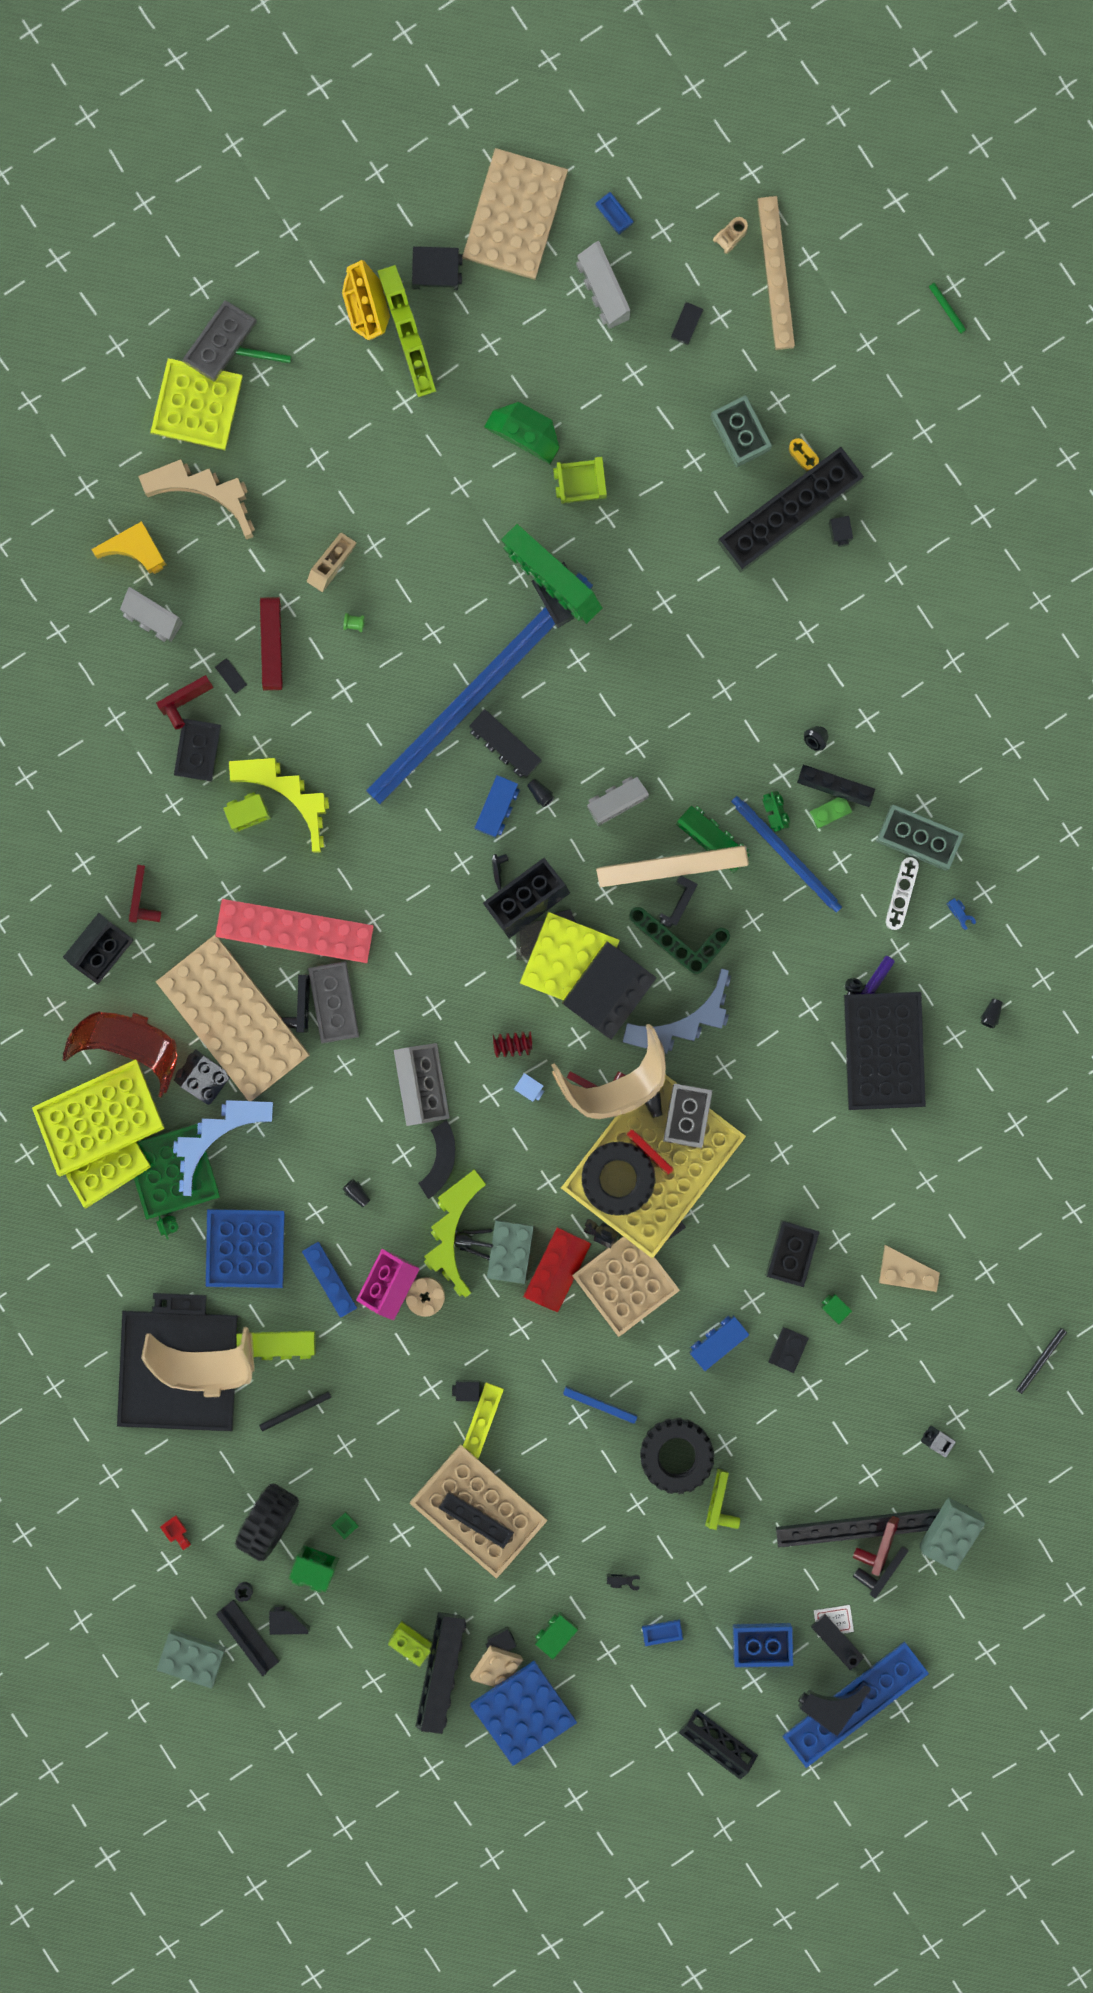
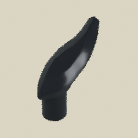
[492,854,509,890]

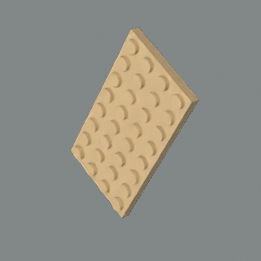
[156,935,310,1101]

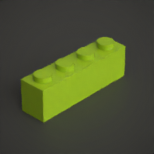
[237,1331,316,1360]

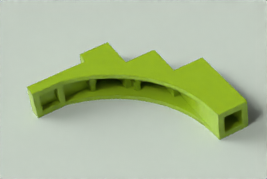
[424,1169,486,1298]

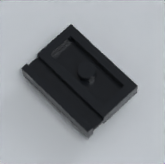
[768,1327,809,1373]

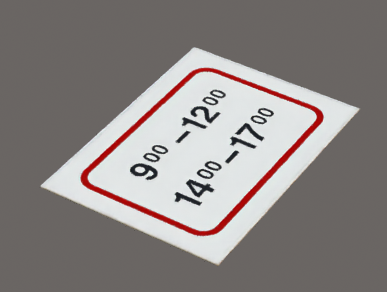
[814,1605,854,1637]

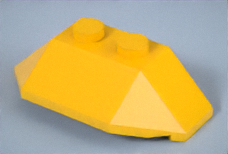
[342,260,390,340]

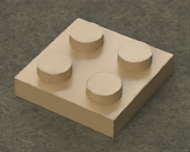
[470,1646,523,1687]

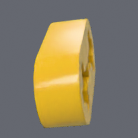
[789,438,819,471]

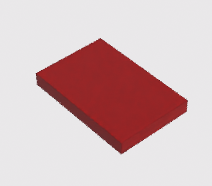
[626,1129,674,1175]

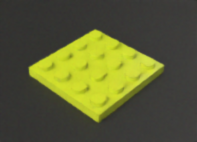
[151,358,243,451]
[520,912,620,1000]
[65,1142,151,1208]

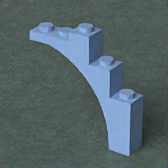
[173,1100,273,1196]

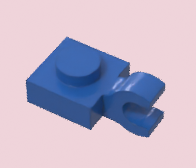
[946,898,976,930]

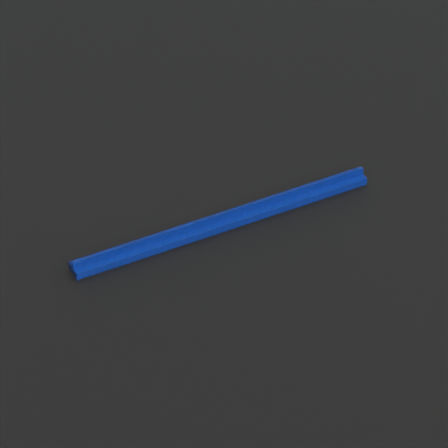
[366,573,593,804]

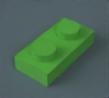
[809,797,852,829]

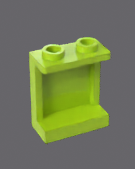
[553,457,607,504]
[388,1621,432,1667]

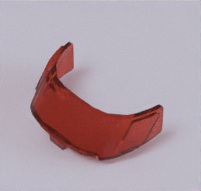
[62,1011,178,1098]

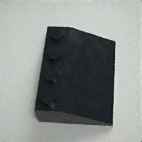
[562,941,656,1040]

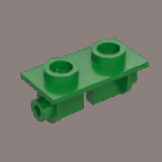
[762,791,790,832]
[156,1215,178,1240]

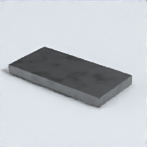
[182,300,257,382]
[308,961,359,1044]

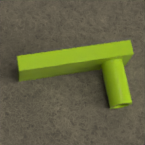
[705,1469,740,1530]

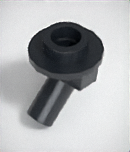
[844,978,864,995]

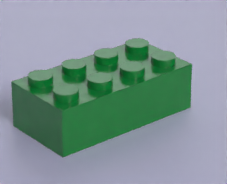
[289,1545,339,1593]

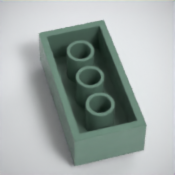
[876,804,964,871]

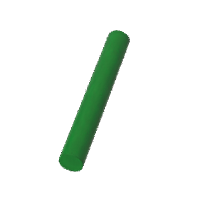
[929,283,967,334]
[235,347,292,363]

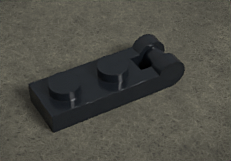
[152,1293,207,1315]

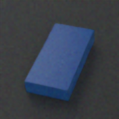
[595,192,634,235]
[642,1619,683,1646]

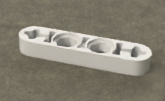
[885,857,919,930]

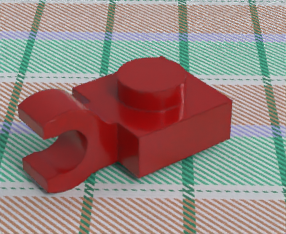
[160,1515,191,1550]

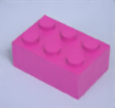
[356,1249,420,1321]

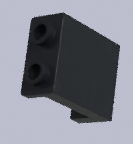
[412,246,463,290]
[657,876,698,928]

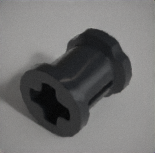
[234,1582,253,1602]

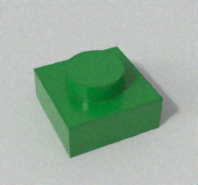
[331,1512,359,1540]

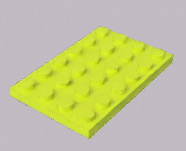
[32,1059,165,1177]

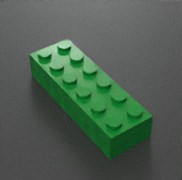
[501,524,603,624]

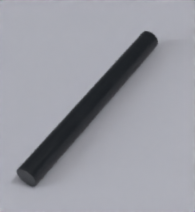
[1016,1328,1067,1394]
[259,1391,332,1432]

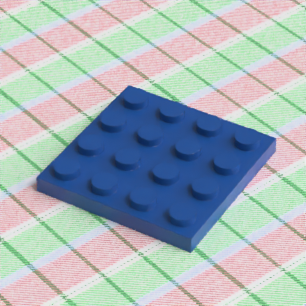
[206,1209,285,1288]
[470,1660,577,1766]

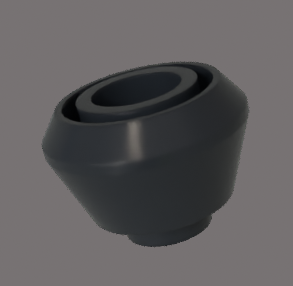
[804,726,829,751]

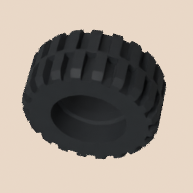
[581,1141,656,1216]
[640,1418,715,1494]
[235,1484,299,1561]

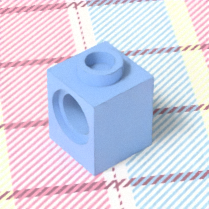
[514,1073,544,1102]

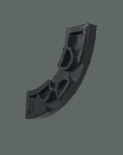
[418,1120,456,1199]

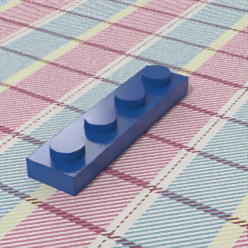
[302,1242,357,1318]

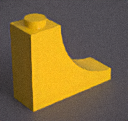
[92,521,166,574]

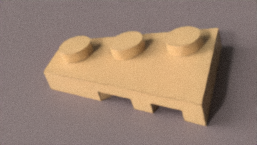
[879,1245,940,1292]

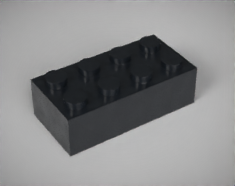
[483,857,570,939]

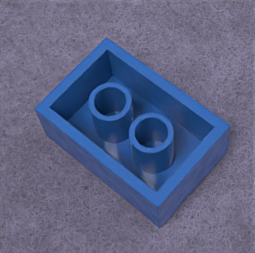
[733,1623,793,1667]

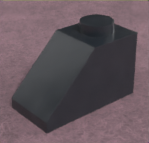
[269,1605,310,1635]

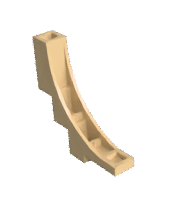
[138,459,255,540]

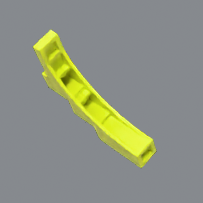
[229,758,329,853]

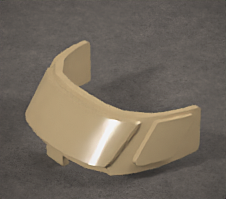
[551,1024,666,1119]
[142,1327,254,1397]

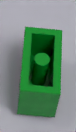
[535,1612,578,1660]

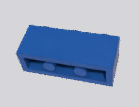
[475,775,520,838]
[689,1316,749,1371]

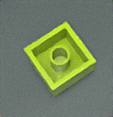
[223,792,271,833]

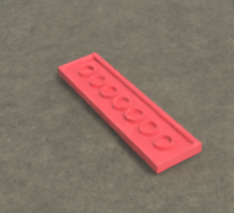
[215,899,374,963]

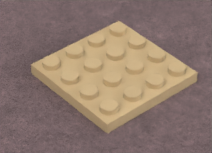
[572,1237,680,1337]

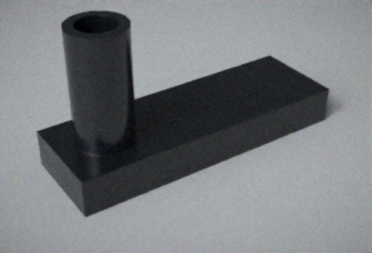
[281,974,310,1033]
[853,1546,909,1599]
[811,1613,864,1670]

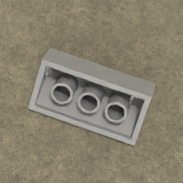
[576,241,630,329]
[394,1043,450,1126]

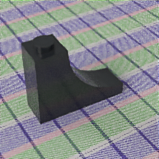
[798,1681,871,1736]

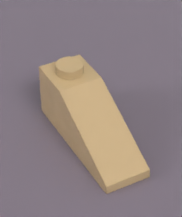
[307,533,356,592]

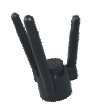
[455,1229,493,1260]

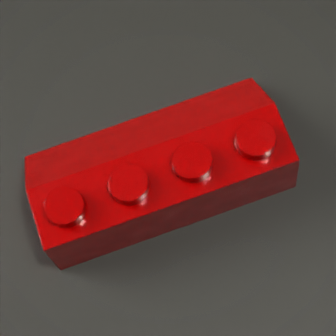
[523,1227,591,1312]

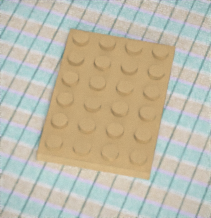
[463,148,568,280]
[410,1444,548,1579]

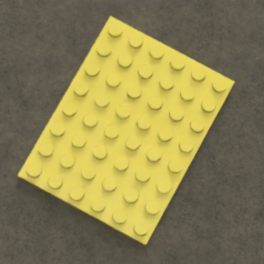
[561,1074,746,1259]

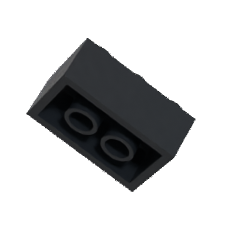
[765,1220,820,1287]

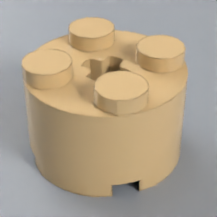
[406,1277,445,1317]

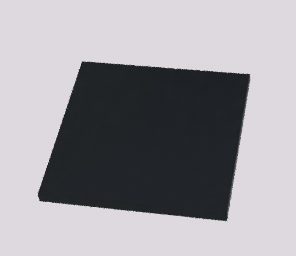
[117,1310,238,1431]

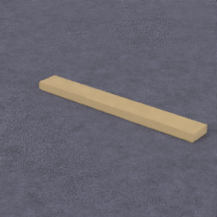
[596,845,749,887]

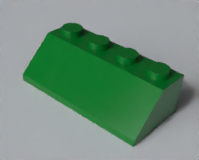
[676,805,750,873]

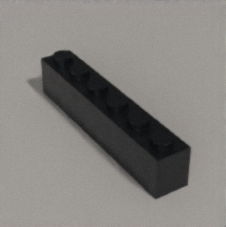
[415,1612,466,1734]

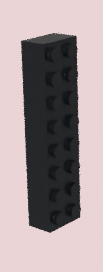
[718,447,864,573]

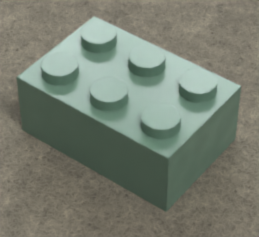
[711,395,772,468]
[487,1220,533,1284]
[919,1497,985,1571]
[157,1630,226,1689]

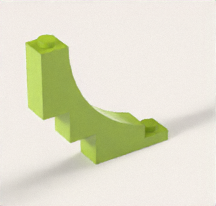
[378,265,436,397]

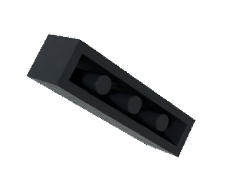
[469,709,542,779]

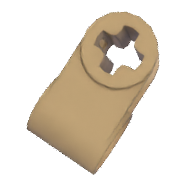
[712,217,748,254]

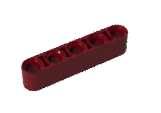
[260,597,283,691]

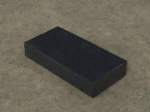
[671,302,703,345]

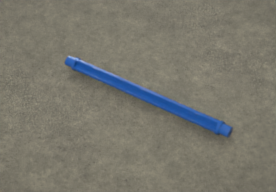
[731,796,842,912]

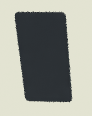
[215,658,247,694]

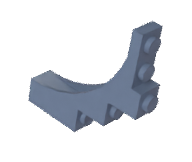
[622,969,731,1054]

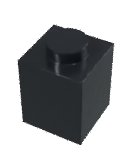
[829,516,853,547]
[452,1380,480,1401]
[486,1626,517,1651]

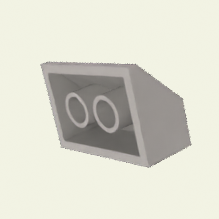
[120,587,183,642]
[587,776,649,826]

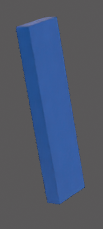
[563,1386,637,1424]

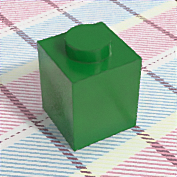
[821,1294,852,1325]

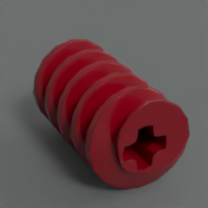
[493,1031,533,1058]

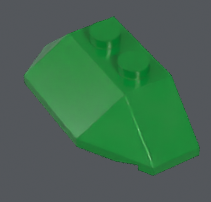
[484,402,560,464]

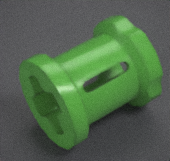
[343,613,365,632]

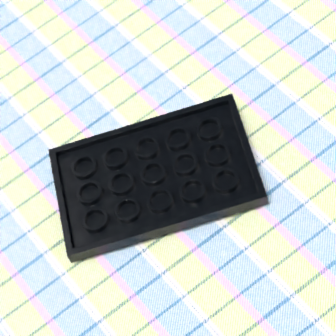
[844,991,926,1110]

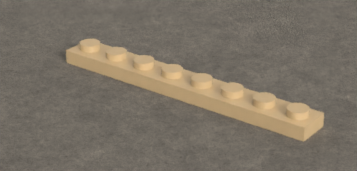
[758,196,795,350]

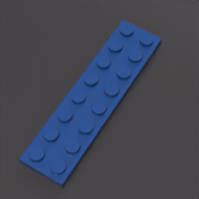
[782,1642,929,1768]

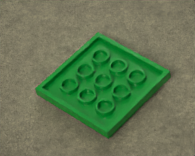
[134,1124,220,1220]

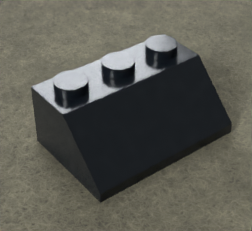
[63,913,134,984]

